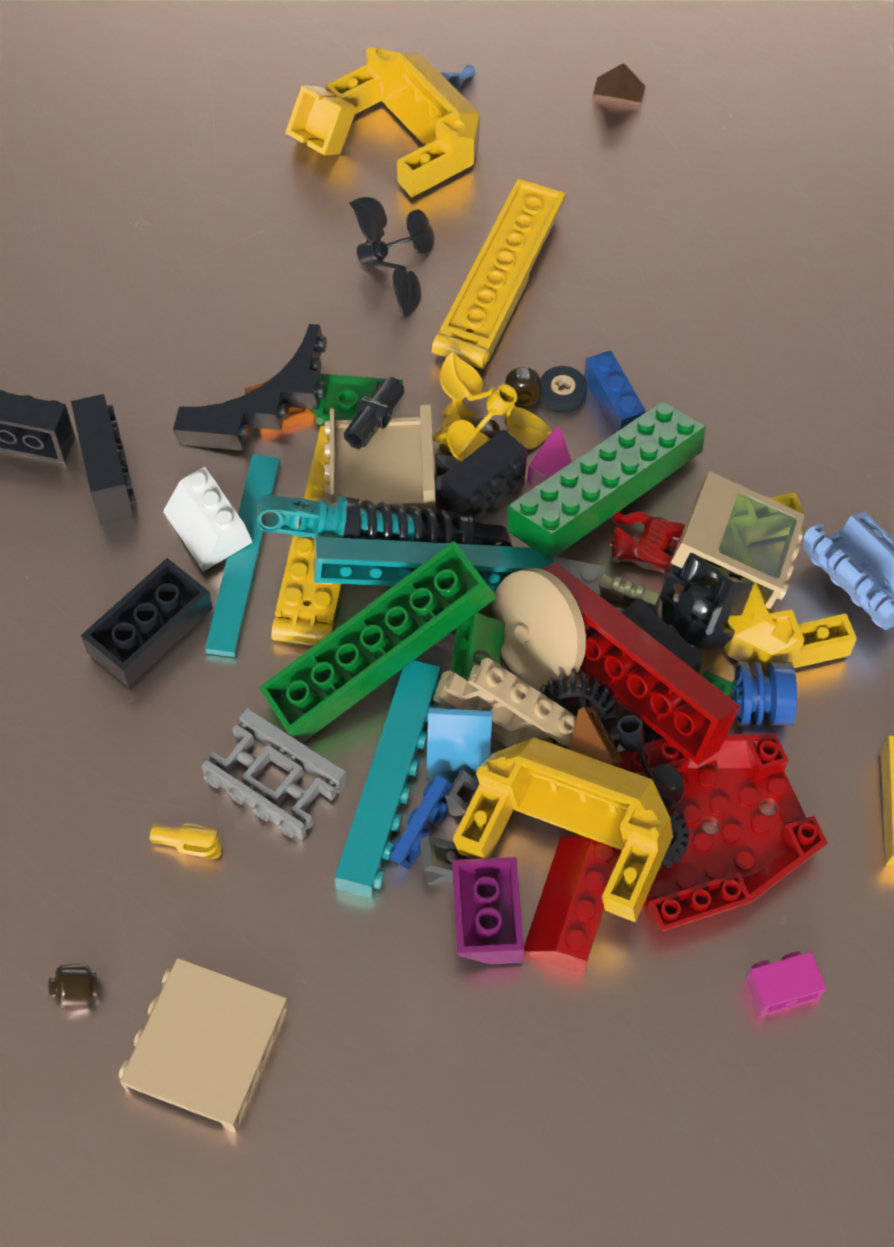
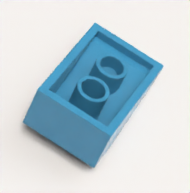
[427,708,492,784]

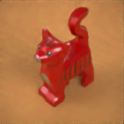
[610,510,685,579]

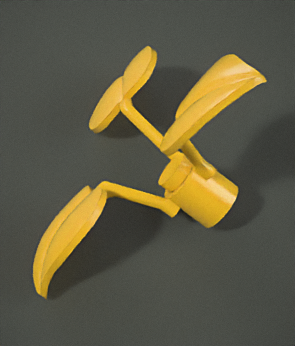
[440,351,553,462]

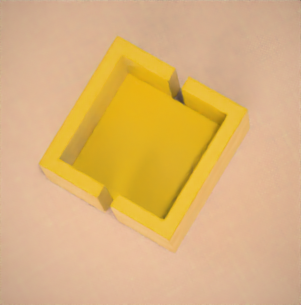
[285,85,357,155]

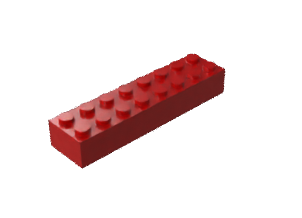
[542,562,741,765]

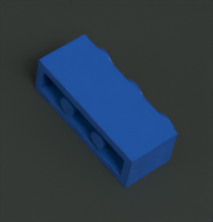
[584,350,646,433]

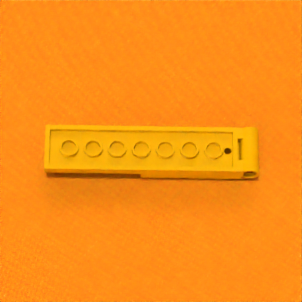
[431,178,566,370]
[271,426,345,646]

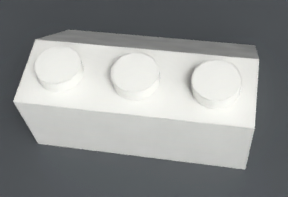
[163,466,253,572]

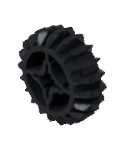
[540,670,618,748]

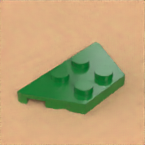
[311,373,403,425]

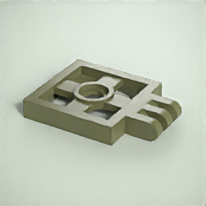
[599,575,660,612]

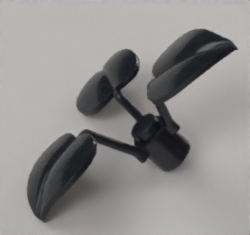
[349,197,434,317]
[613,715,684,809]

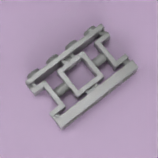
[201,708,347,840]

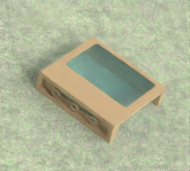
[671,471,806,609]

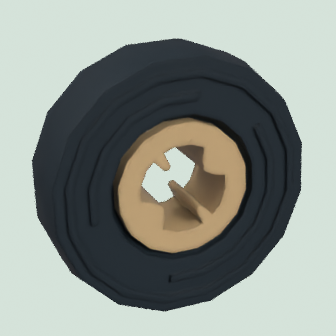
[540,366,587,412]

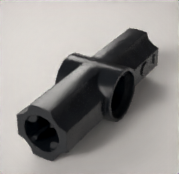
[344,376,404,450]

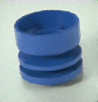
[732,662,797,726]

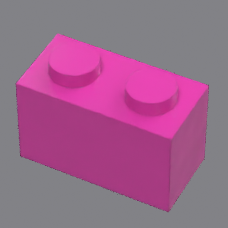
[745,951,827,1017]

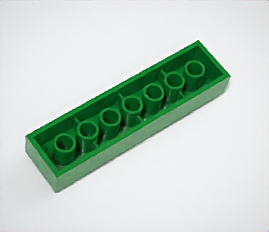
[507,401,706,560]
[259,541,497,743]

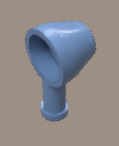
[440,64,475,92]

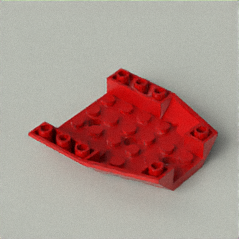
[613,734,828,932]

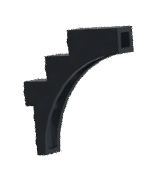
[173,324,327,451]

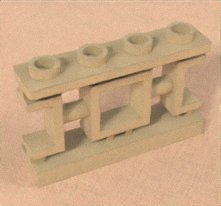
[433,658,577,747]

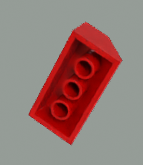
[524,836,622,974]

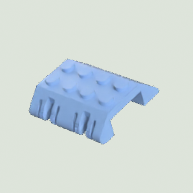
[803,512,894,630]

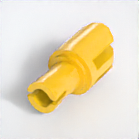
[150,823,222,859]

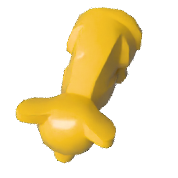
[432,399,475,452]

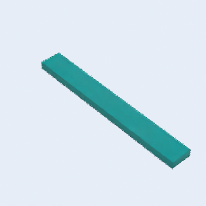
[205,454,281,657]

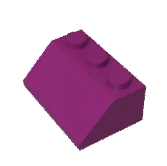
[452,857,524,964]

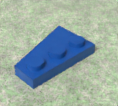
[390,775,452,869]

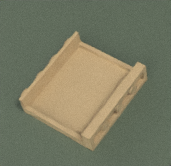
[324,405,436,510]
[119,958,289,1133]

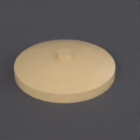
[491,568,586,689]

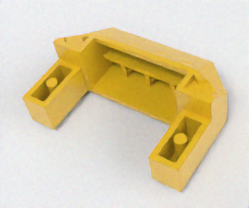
[326,47,480,197]
[705,492,857,675]
[453,737,673,922]

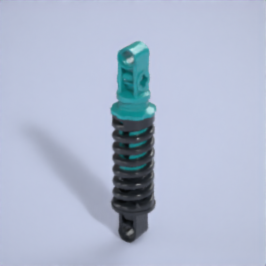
[256,494,513,547]

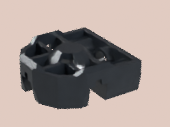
[660,552,754,650]

